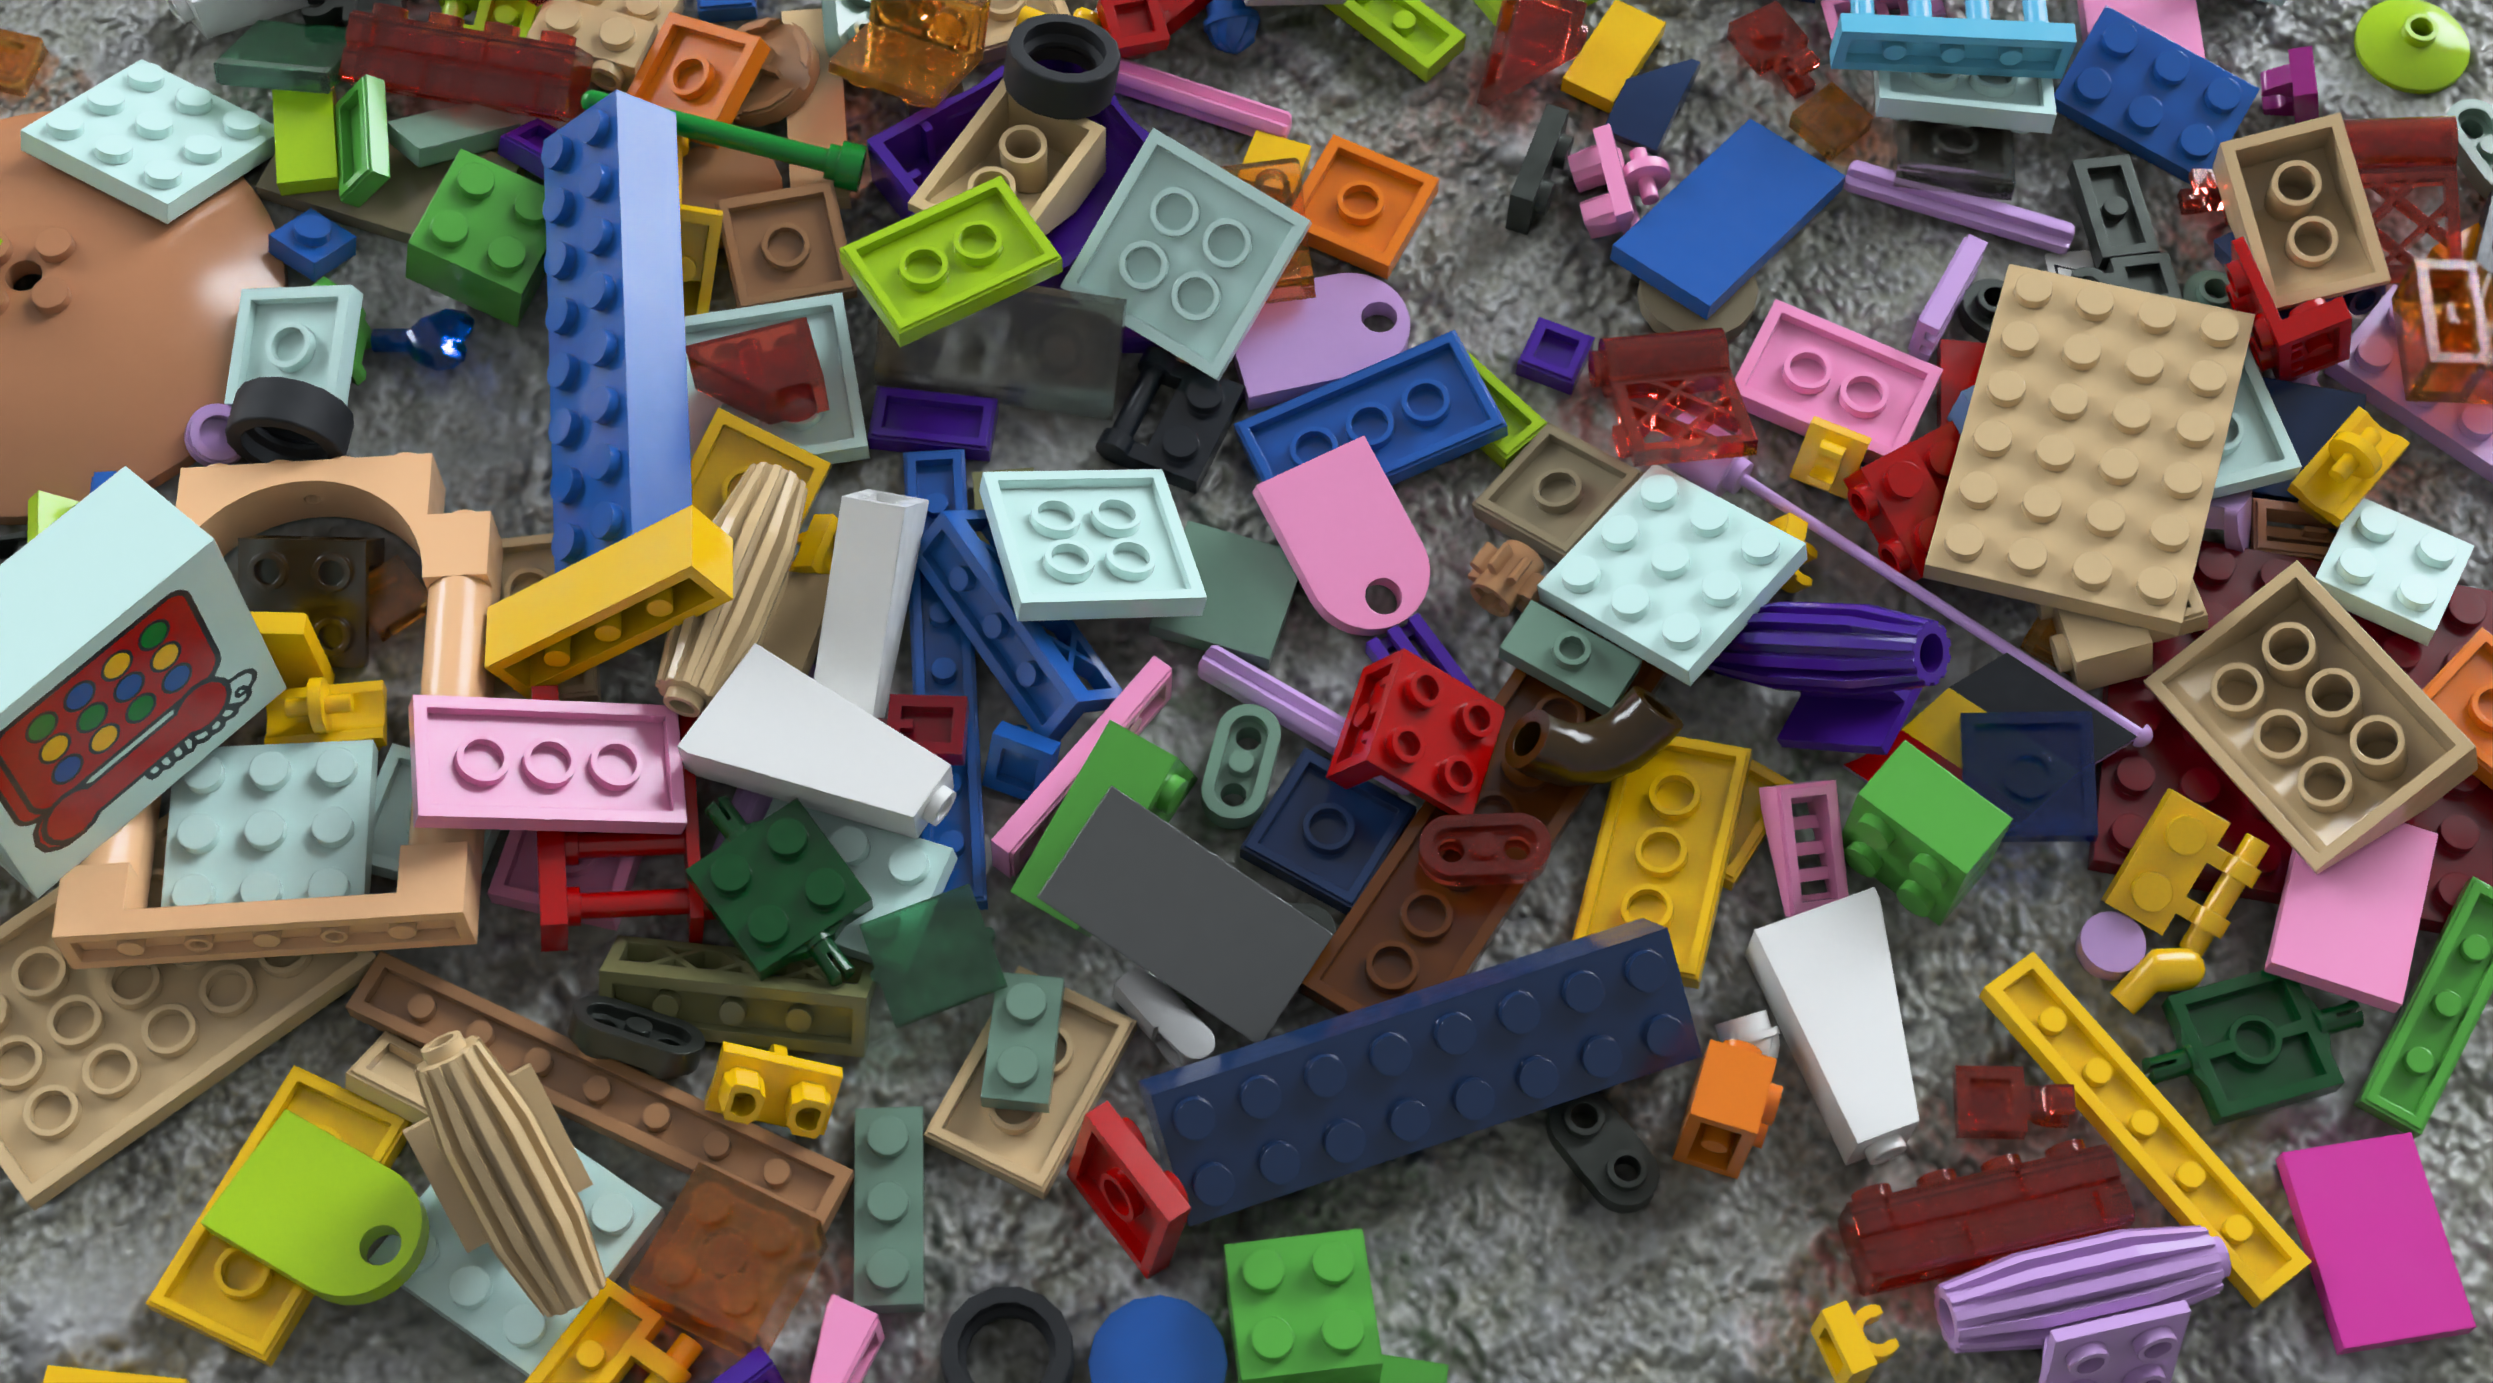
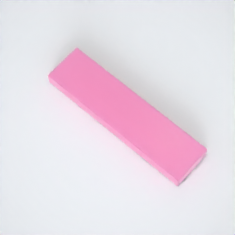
[991,655,1172,878]

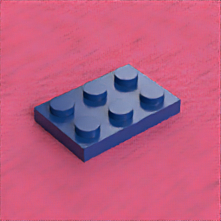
[2054,6,2260,190]

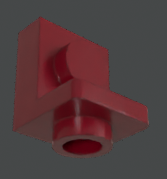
[878,694,970,766]

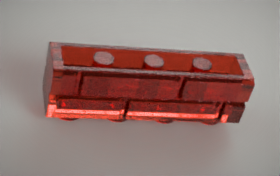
[339,3,594,123]
[1838,1139,2135,1297]

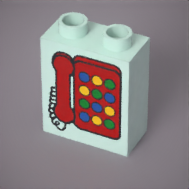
[0,466,287,899]

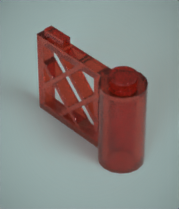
[2343,115,2464,283]
[1588,327,1758,467]

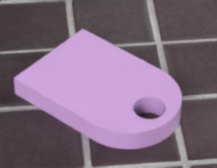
[1233,273,1410,410]

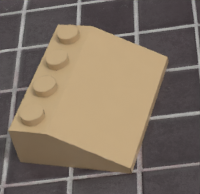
[2143,560,2478,874]

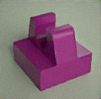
[2260,46,2319,124]

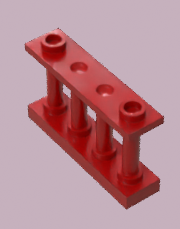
[531,685,716,952]

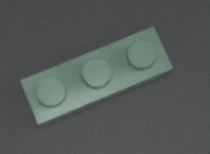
[854,1106,925,1314]

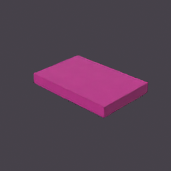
[2275,1132,2477,1355]

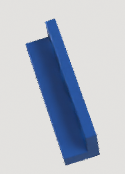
[916,509,1123,742]

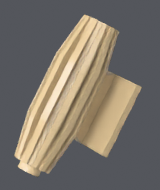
[655,462,830,717]
[402,1030,606,1317]

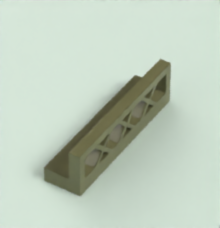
[599,935,880,1058]

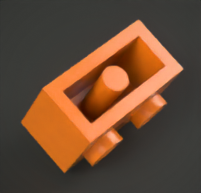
[1672,1039,1783,1179]

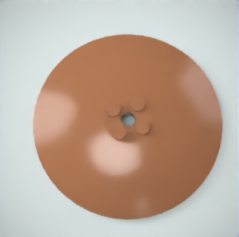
[0,111,288,525]

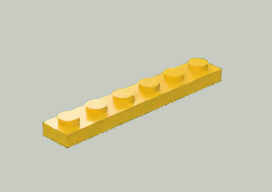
[1979,951,2312,1309]

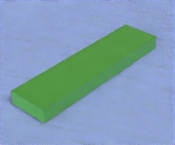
[2353,876,2493,1138]

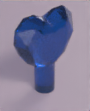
[371,309,475,372]

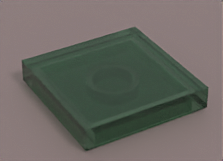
[213,20,372,94]

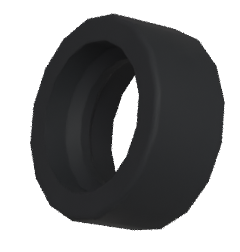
[1003,14,1121,120]
[225,377,354,464]
[941,1286,1074,1383]

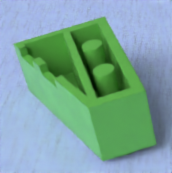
[1010,720,1198,938]

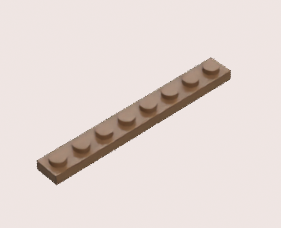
[345,951,854,1238]

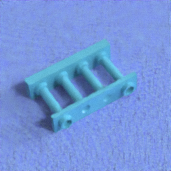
[1829,0,2077,79]

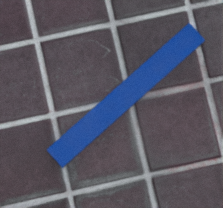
[903,449,988,913]

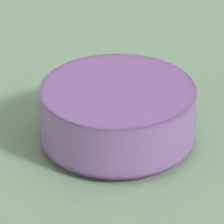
[184,404,241,466]
[2075,911,2146,981]

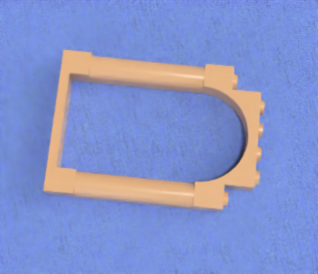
[52,452,503,969]

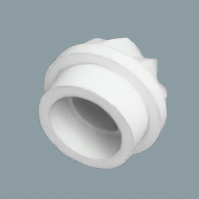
[1715,1010,1781,1059]

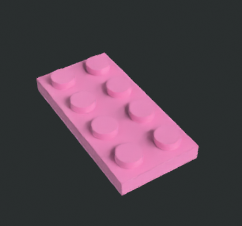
[408,695,687,834]

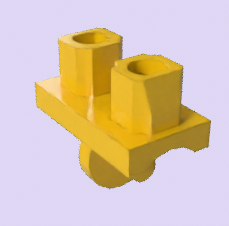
[2287,406,2410,528]
[264,676,387,751]
[705,1041,843,1139]

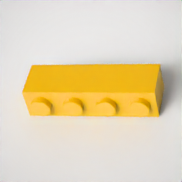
[484,505,733,699]

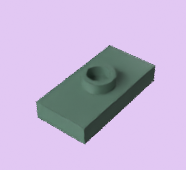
[1498,600,1642,715]

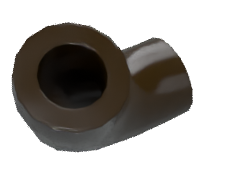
[1505,685,1684,787]

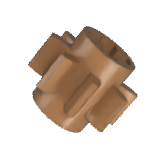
[1468,540,1544,617]

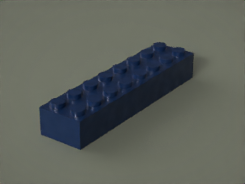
[1138,918,1703,1227]

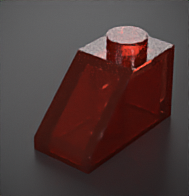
[1477,0,1588,107]
[686,317,829,425]

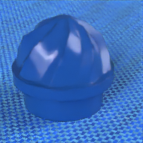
[1203,0,1260,54]

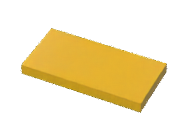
[1572,736,1752,989]
[145,1065,414,1367]

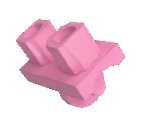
[1567,124,1671,239]

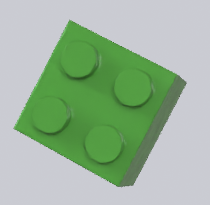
[405,148,546,327]
[1842,740,2013,926]
[1223,1228,1383,1383]

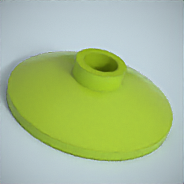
[2354,0,2470,94]

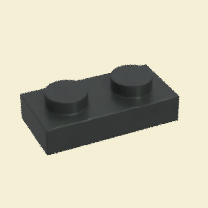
[1505,104,1574,235]
[2067,154,2160,270]

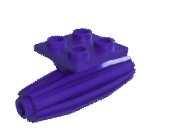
[1708,601,1951,755]

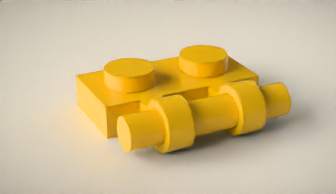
[2101,788,2270,958]
[524,1278,703,1383]

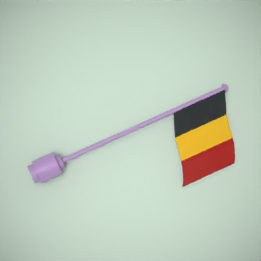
[1658,412,2153,837]

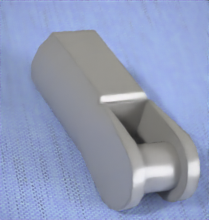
[1112,965,1216,1069]

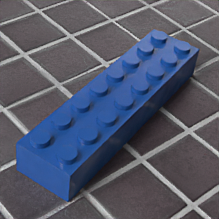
[541,89,692,573]

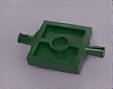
[685,796,873,986]
[2142,969,2364,1126]

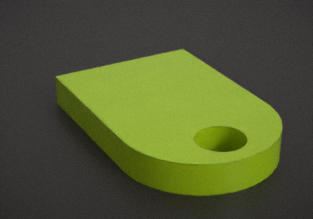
[200,1109,429,1305]

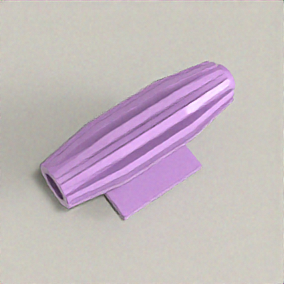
[1934,1225,2231,1383]

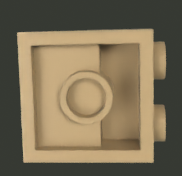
[526,0,685,92]

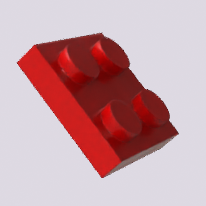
[1066,1100,1192,1280]

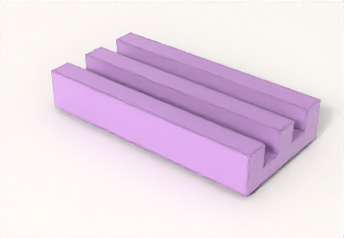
[1908,234,1988,362]

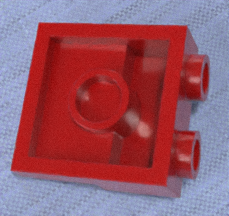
[1843,421,1961,582]

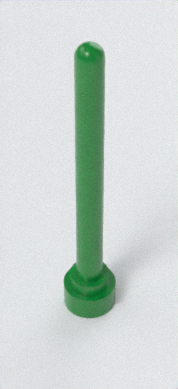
[581,90,868,193]

